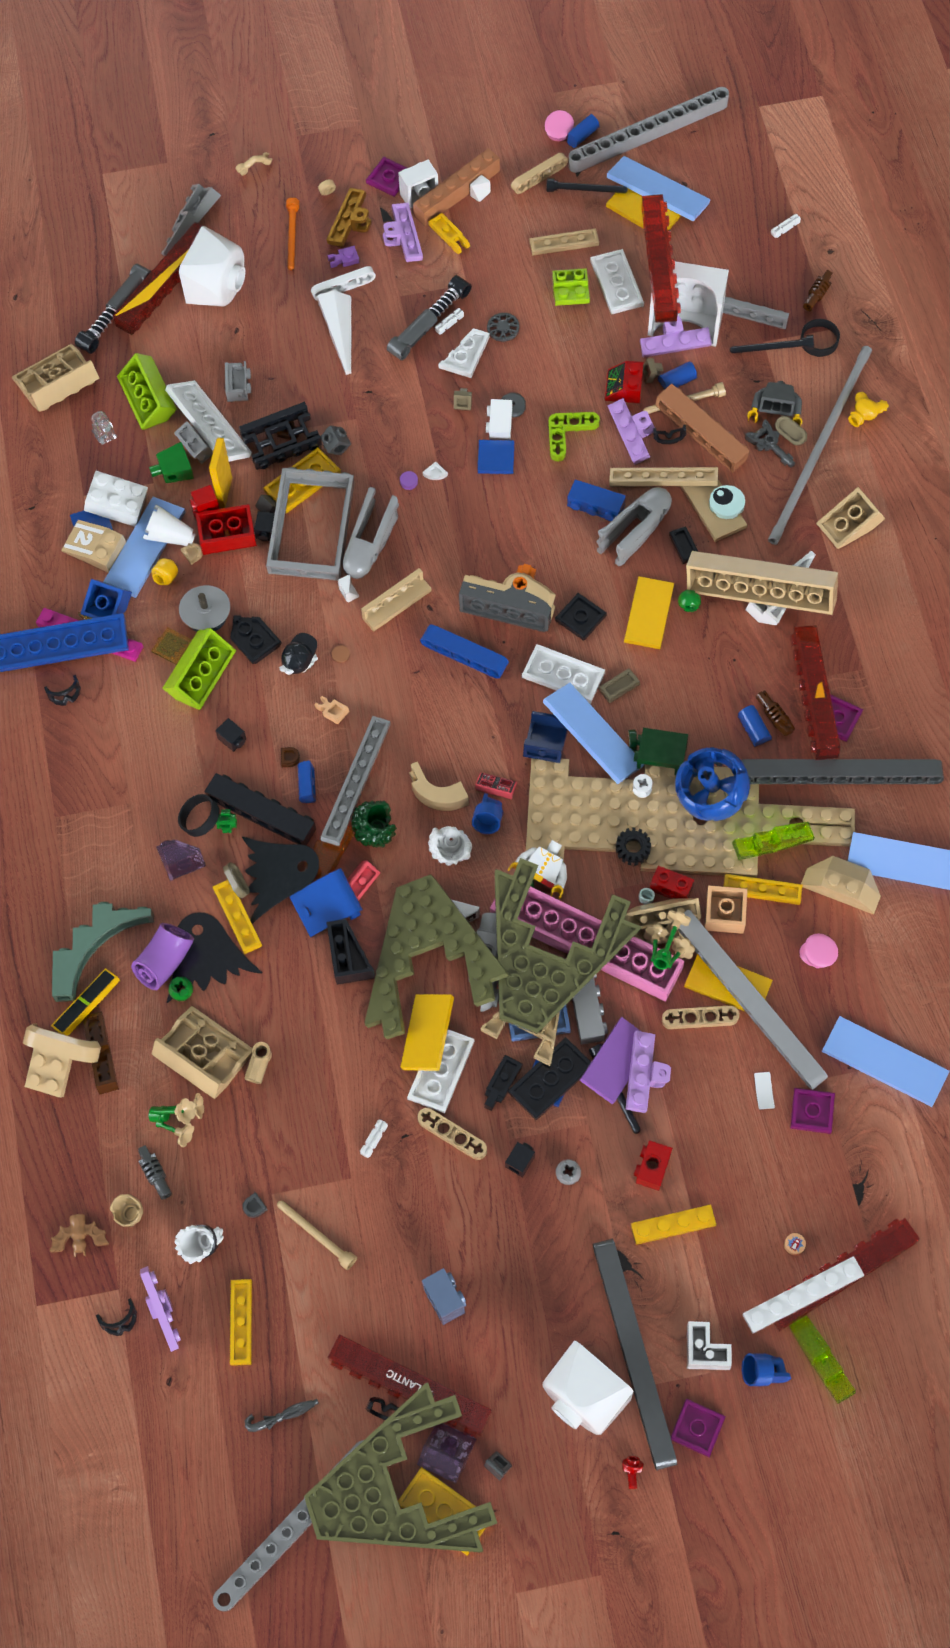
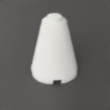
[143,505,195,546]

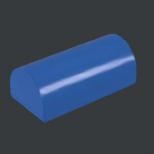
[567,114,600,148]
[658,361,697,390]
[738,705,772,747]
[298,761,316,803]

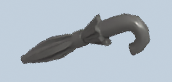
[245,1399,319,1432]

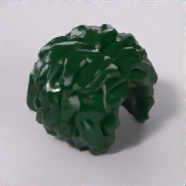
[351,800,397,848]

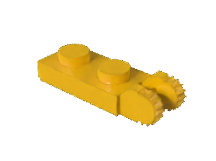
[428,213,470,254]

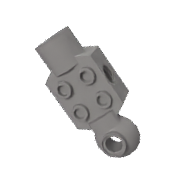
[469,913,499,1012]

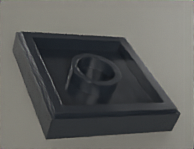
[555,593,607,641]

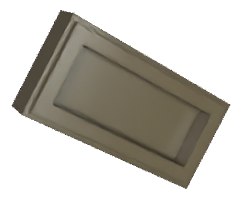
[599,668,640,704]

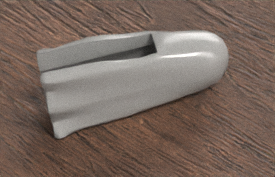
[343,487,399,579]
[596,487,672,566]

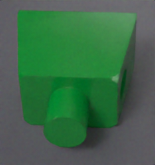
[149,442,194,483]

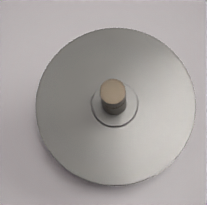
[179,585,230,632]

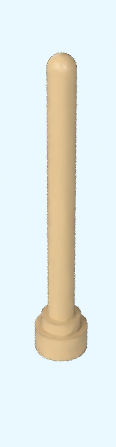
[643,382,726,414]
[277,1201,357,1270]

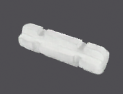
[771,214,801,238]
[435,308,464,335]
[360,1119,388,1158]

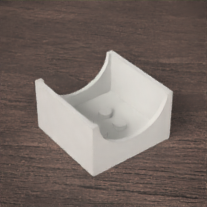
[648,259,729,347]

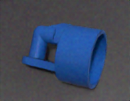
[472,793,503,834]
[742,1353,791,1386]

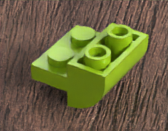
[552,268,590,306]

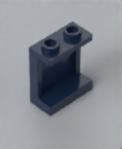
[523,711,568,763]

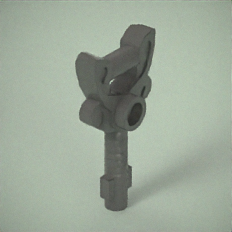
[745,419,795,468]

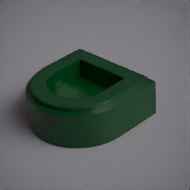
[628,729,637,752]

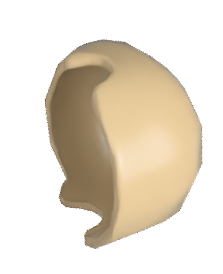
[110,1194,143,1227]

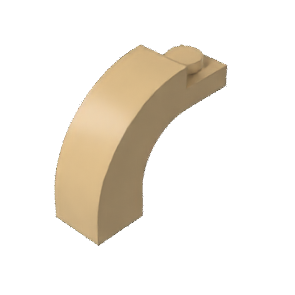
[409,761,469,811]

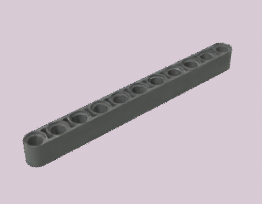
[741,759,944,784]
[593,1238,677,1470]

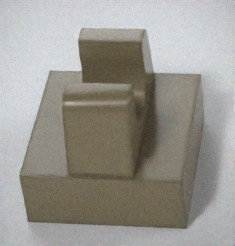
[643,358,663,383]
[454,388,472,410]

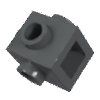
[320,425,351,456]

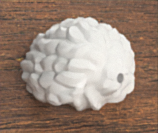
[428,826,472,866]

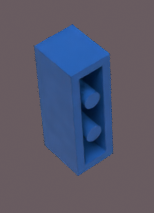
[567,480,626,521]

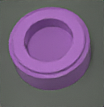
[400,471,418,490]

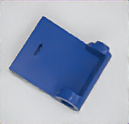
[289,868,363,937]

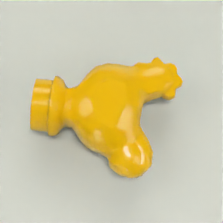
[848,392,889,427]

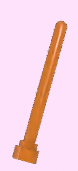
[286,198,300,270]

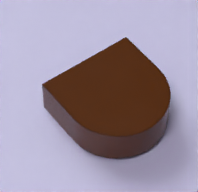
[281,747,300,768]

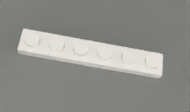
[742,1256,864,1334]

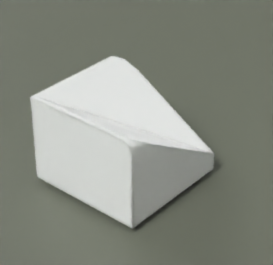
[470,175,491,202]
[338,574,359,602]

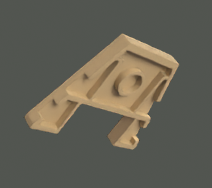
[481,1012,560,1066]

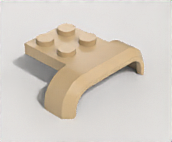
[23,1023,101,1098]

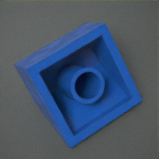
[81,579,132,618]

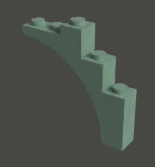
[52,902,154,1002]

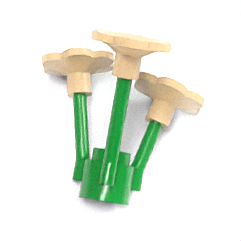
[644,910,695,970]
[148,1093,204,1148]

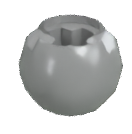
[555,1159,581,1185]

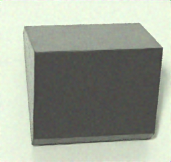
[255,495,276,513]
[484,1451,512,1481]

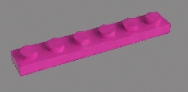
[36,608,143,662]

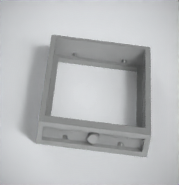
[266,467,355,581]

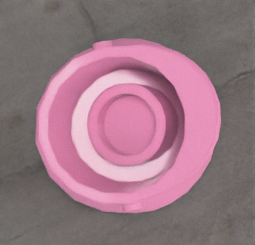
[545,110,574,142]
[800,933,838,969]

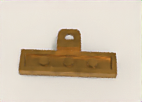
[326,188,372,247]

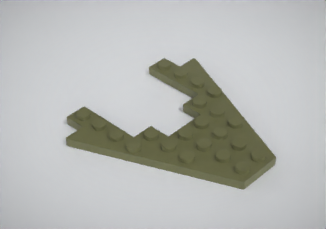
[494,858,642,1034]
[365,874,509,1040]
[304,1383,497,1552]

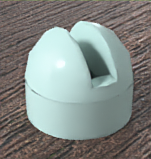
[639,888,655,905]

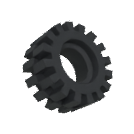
[616,828,651,866]

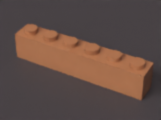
[413,148,500,226]
[655,384,750,473]

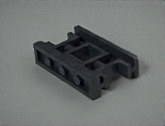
[239,402,322,470]

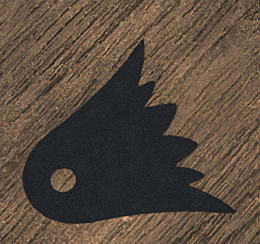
[242,837,319,924]
[167,913,262,1003]

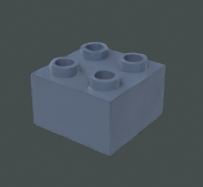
[421,1268,467,1325]

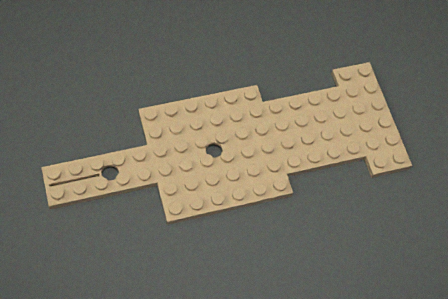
[526,758,855,877]

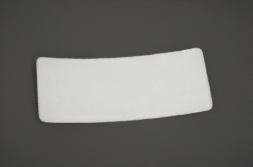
[754,1072,775,1109]

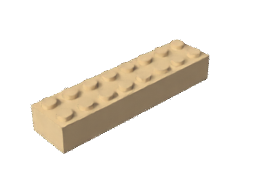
[686,551,838,615]

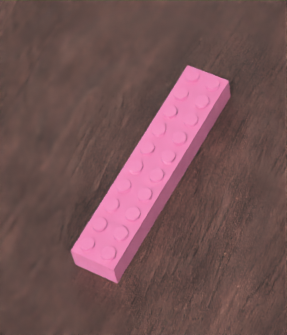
[490,886,684,1002]

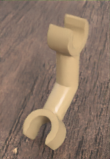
[236,152,273,176]

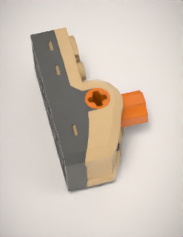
[459,564,556,632]

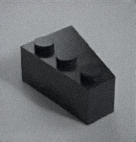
[326,919,375,985]

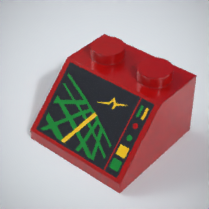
[605,361,644,404]

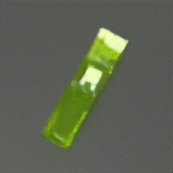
[732,822,815,860]
[789,1316,856,1404]

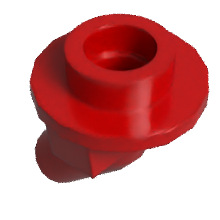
[622,1456,644,1489]

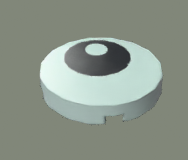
[709,485,745,519]

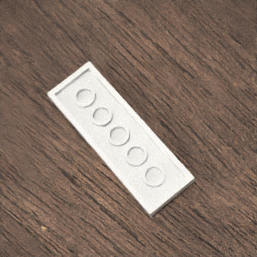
[165,380,252,461]

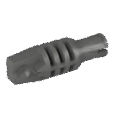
[138,1145,172,1200]

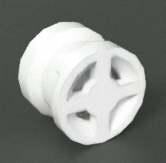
[633,774,653,798]

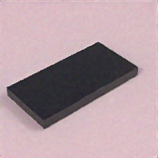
[508,1037,591,1120]

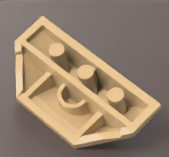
[801,856,881,914]
[624,898,701,945]

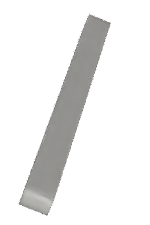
[568,87,729,173]
[678,910,828,1090]

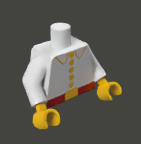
[508,840,567,899]

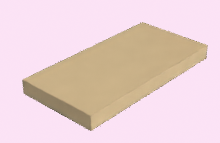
[680,480,747,542]

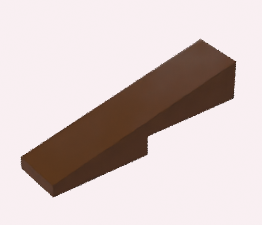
[83,1011,119,1095]

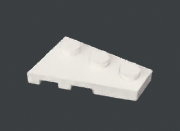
[439,328,490,378]

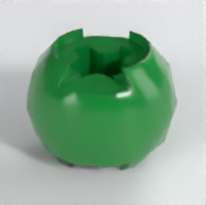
[678,590,701,612]
[168,976,193,1001]

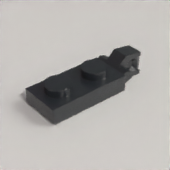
[484,1055,523,1111]

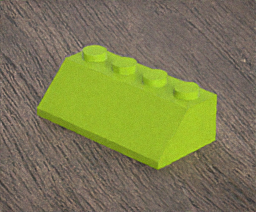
[117,353,177,430]
[162,628,236,710]

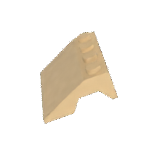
[12,344,99,412]
[152,1006,252,1099]

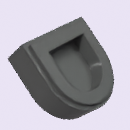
[243,1192,268,1218]

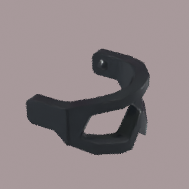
[653,425,686,444]
[44,675,81,706]
[96,1298,137,1336]
[365,1397,399,1420]

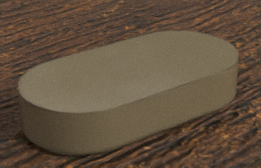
[775,416,807,445]
[223,862,249,898]

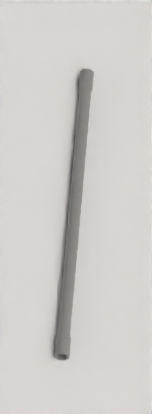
[768,346,872,545]

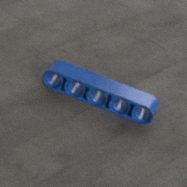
[420,624,509,679]

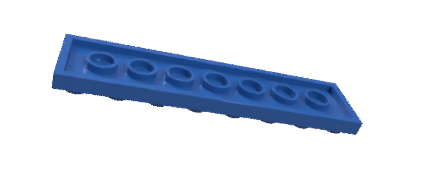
[0,613,129,672]

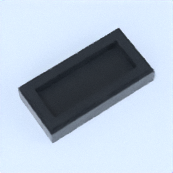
[669,526,698,564]

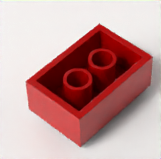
[196,504,257,555]

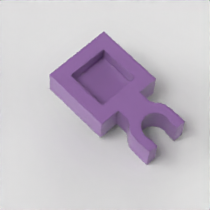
[327,246,360,268]

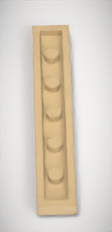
[609,467,718,486]

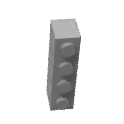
[572,974,608,1045]

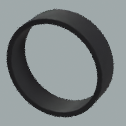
[800,319,840,357]
[178,794,219,837]

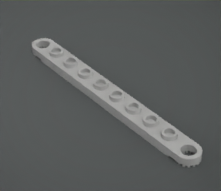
[213,1440,364,1612]

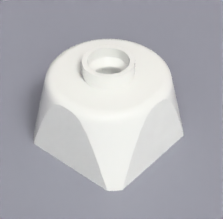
[179,226,245,307]
[543,1341,633,1435]

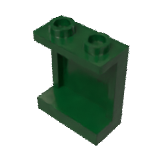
[634,728,688,775]

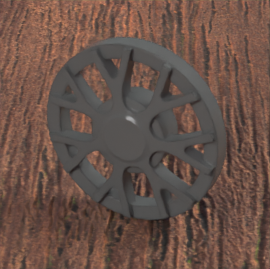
[487,313,519,342]

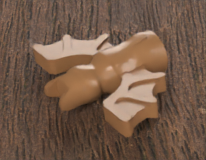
[50,1214,109,1257]

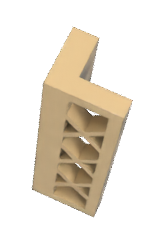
[361,568,431,632]

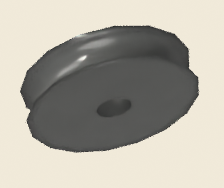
[501,393,526,418]

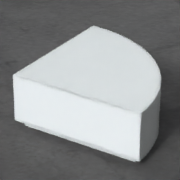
[423,462,448,480]

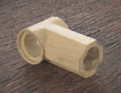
[244,1042,272,1084]

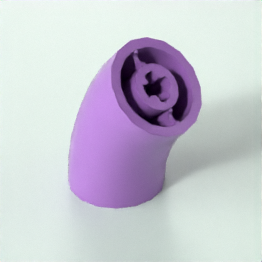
[131,923,194,990]

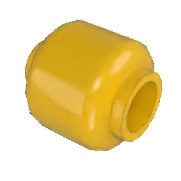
[151,558,178,585]

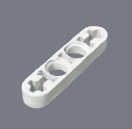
[311,266,376,301]

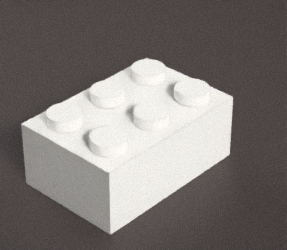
[84,471,148,527]

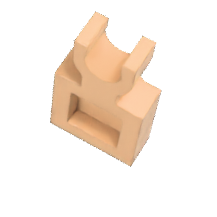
[314,696,350,724]

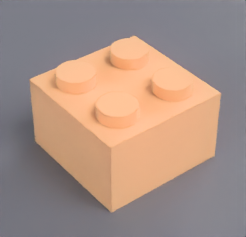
[704,885,747,934]

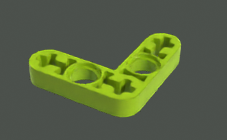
[549,412,600,462]

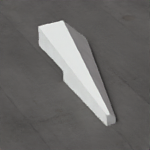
[317,290,352,375]
[745,551,816,625]

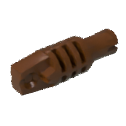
[803,270,833,312]
[756,690,795,736]

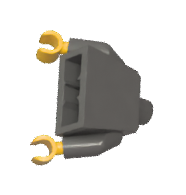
[747,381,802,426]

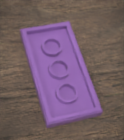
[580,1017,642,1104]

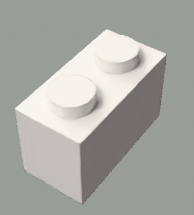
[486,399,513,440]

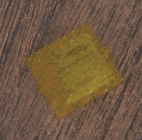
[151,627,192,665]

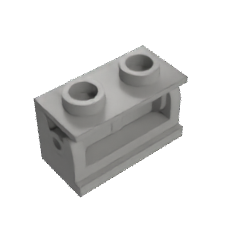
[225,361,251,402]
[174,421,213,464]

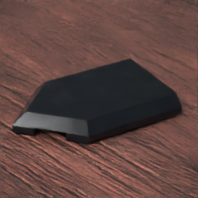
[230,615,282,664]

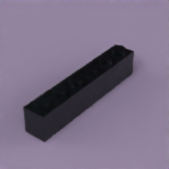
[204,773,316,846]

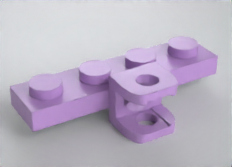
[382,203,423,262]
[640,315,712,358]
[608,398,655,465]
[626,1031,671,1113]
[140,1266,181,1352]

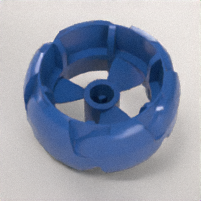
[675,747,750,821]

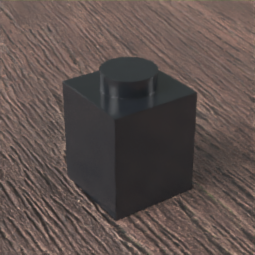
[254,511,275,541]
[215,718,246,752]
[505,1142,535,1178]

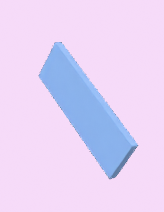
[607,156,710,221]
[103,497,186,598]
[543,683,645,784]
[847,832,950,890]
[822,1016,950,1107]

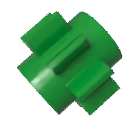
[216,809,237,833]

